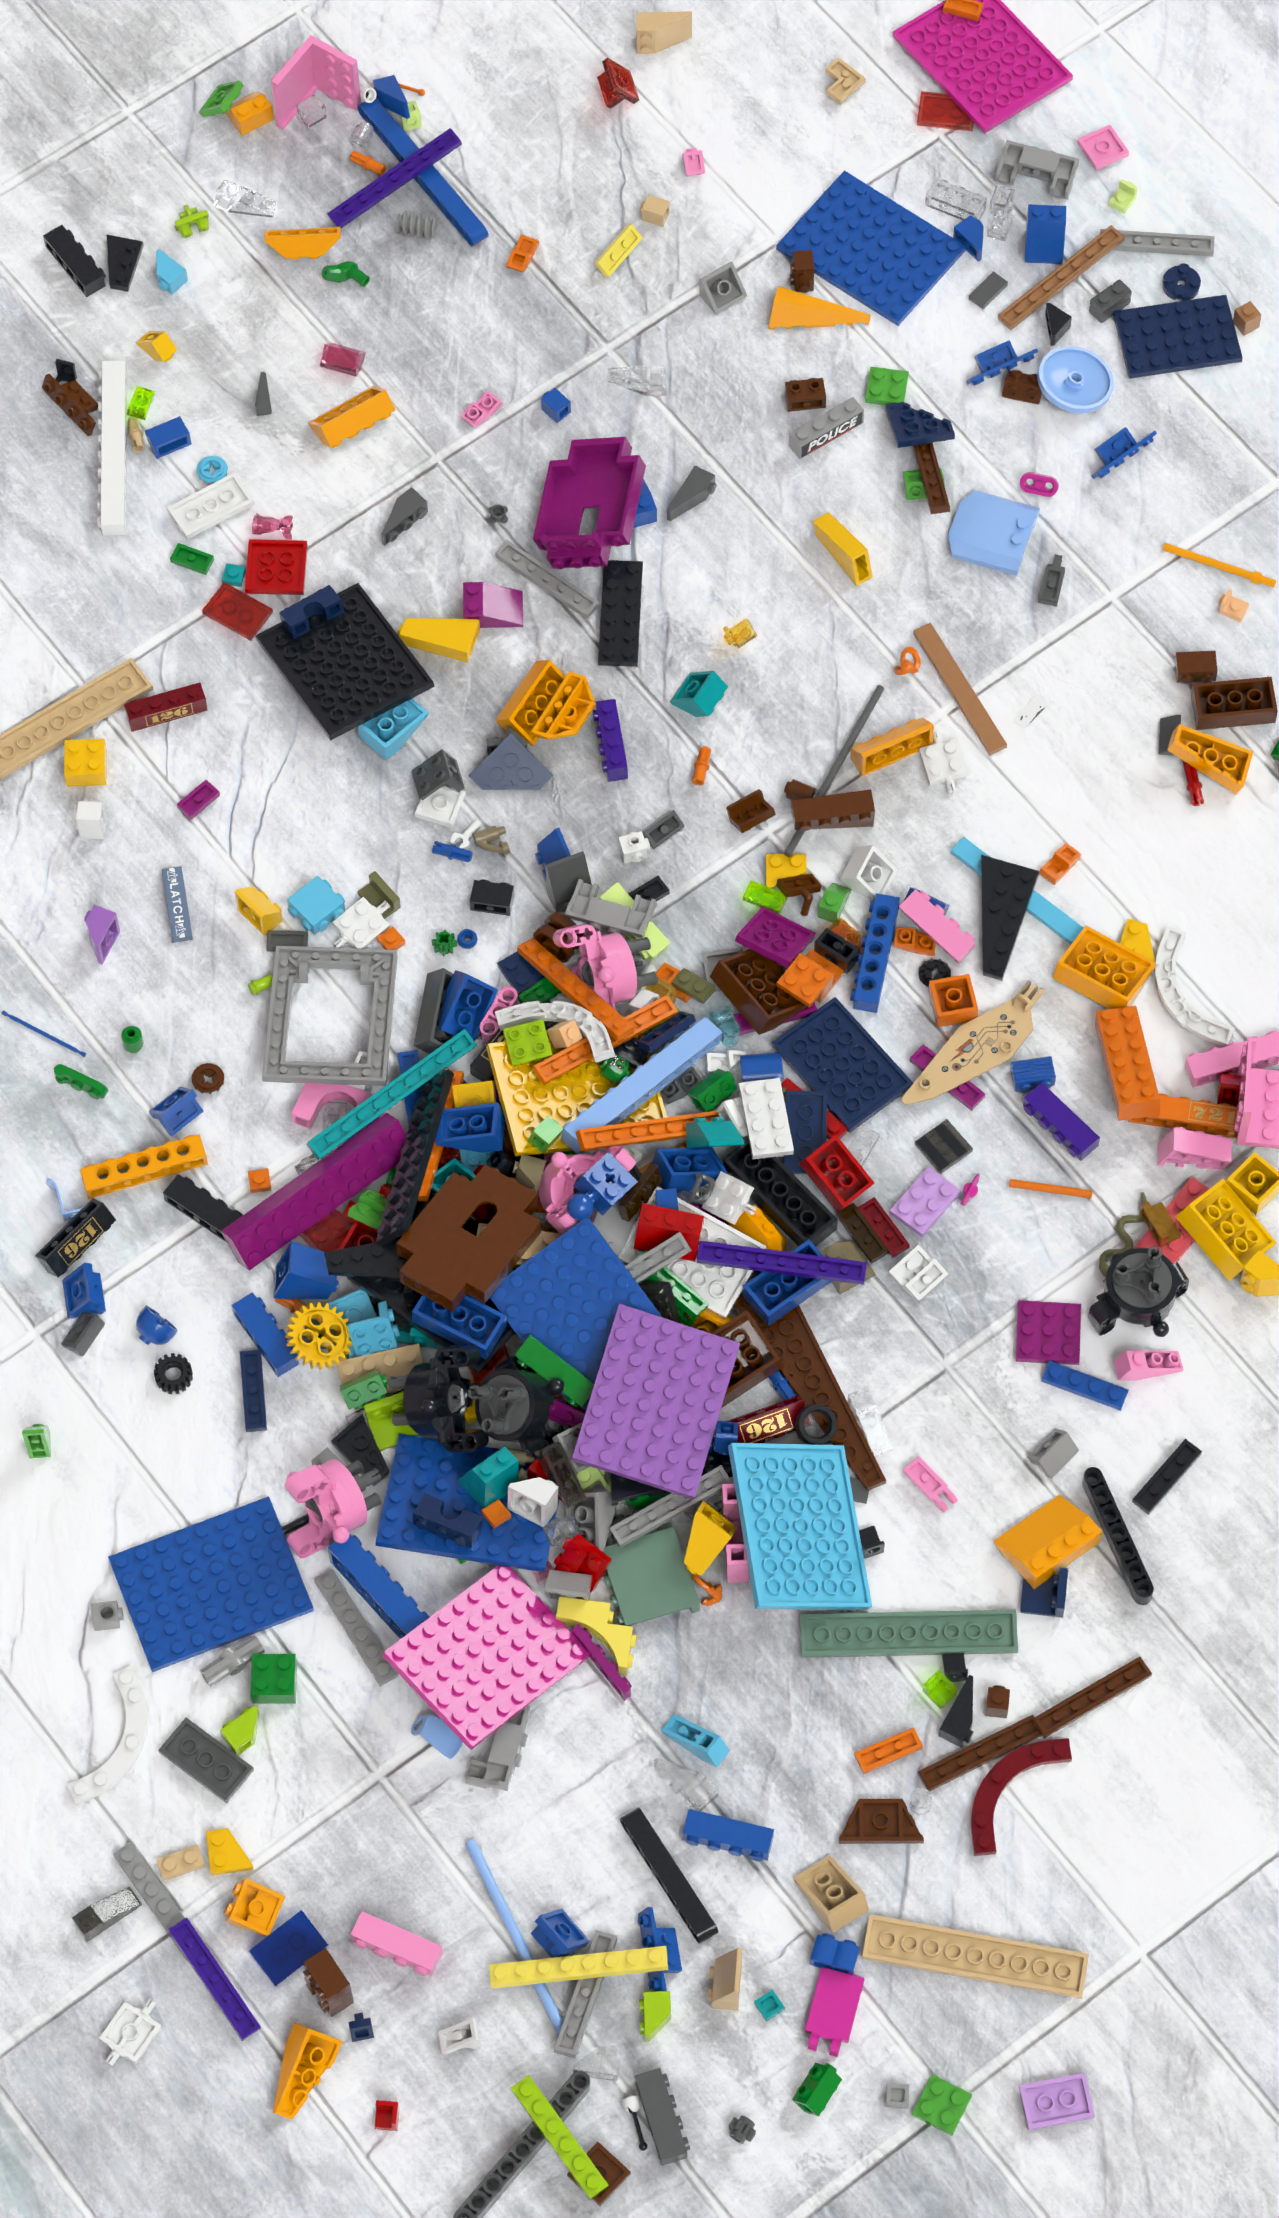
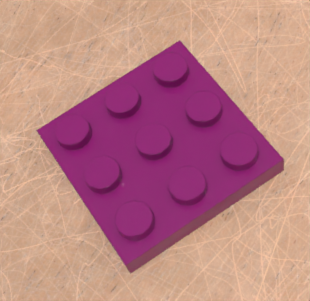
[735,906,816,968]
[1016,1300,1081,1365]

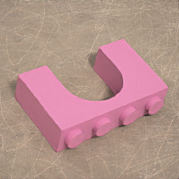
[291,1083,385,1139]
[722,1483,749,1583]

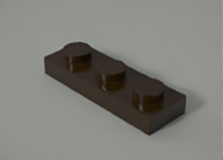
[619,1163,662,1222]
[836,1203,889,1264]

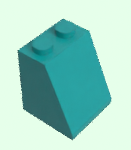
[458,1446,519,1509]

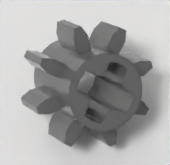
[728,2115,756,2144]

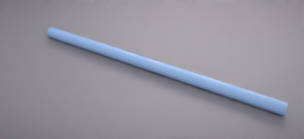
[465,1839,579,2058]

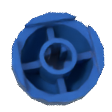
[136,1305,178,1345]

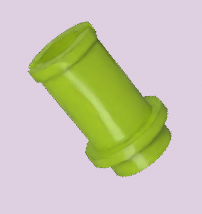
[248,974,273,995]

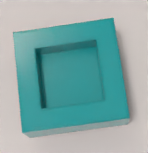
[222,563,246,587]
[754,1989,785,2022]

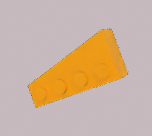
[1167,724,1254,795]

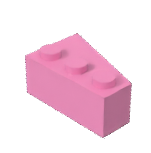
[1157,1127,1232,1170]

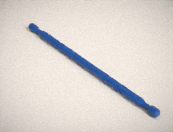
[1,1011,86,1057]

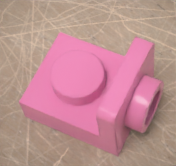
[682,148,705,176]

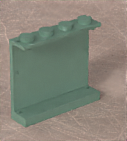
[603,1527,700,1626]

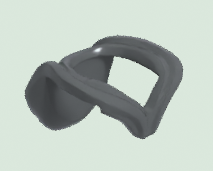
[677,1172,715,1204]

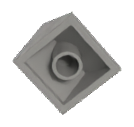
[699,262,747,314]
[544,1569,592,1600]

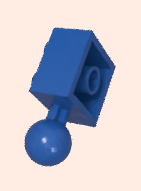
[567,1151,638,1220]

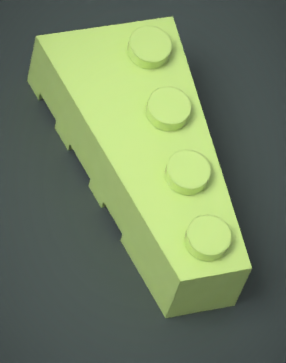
[599,882,671,963]

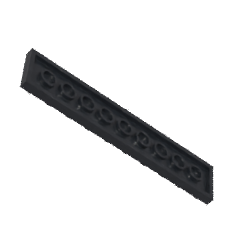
[376,1069,454,1246]

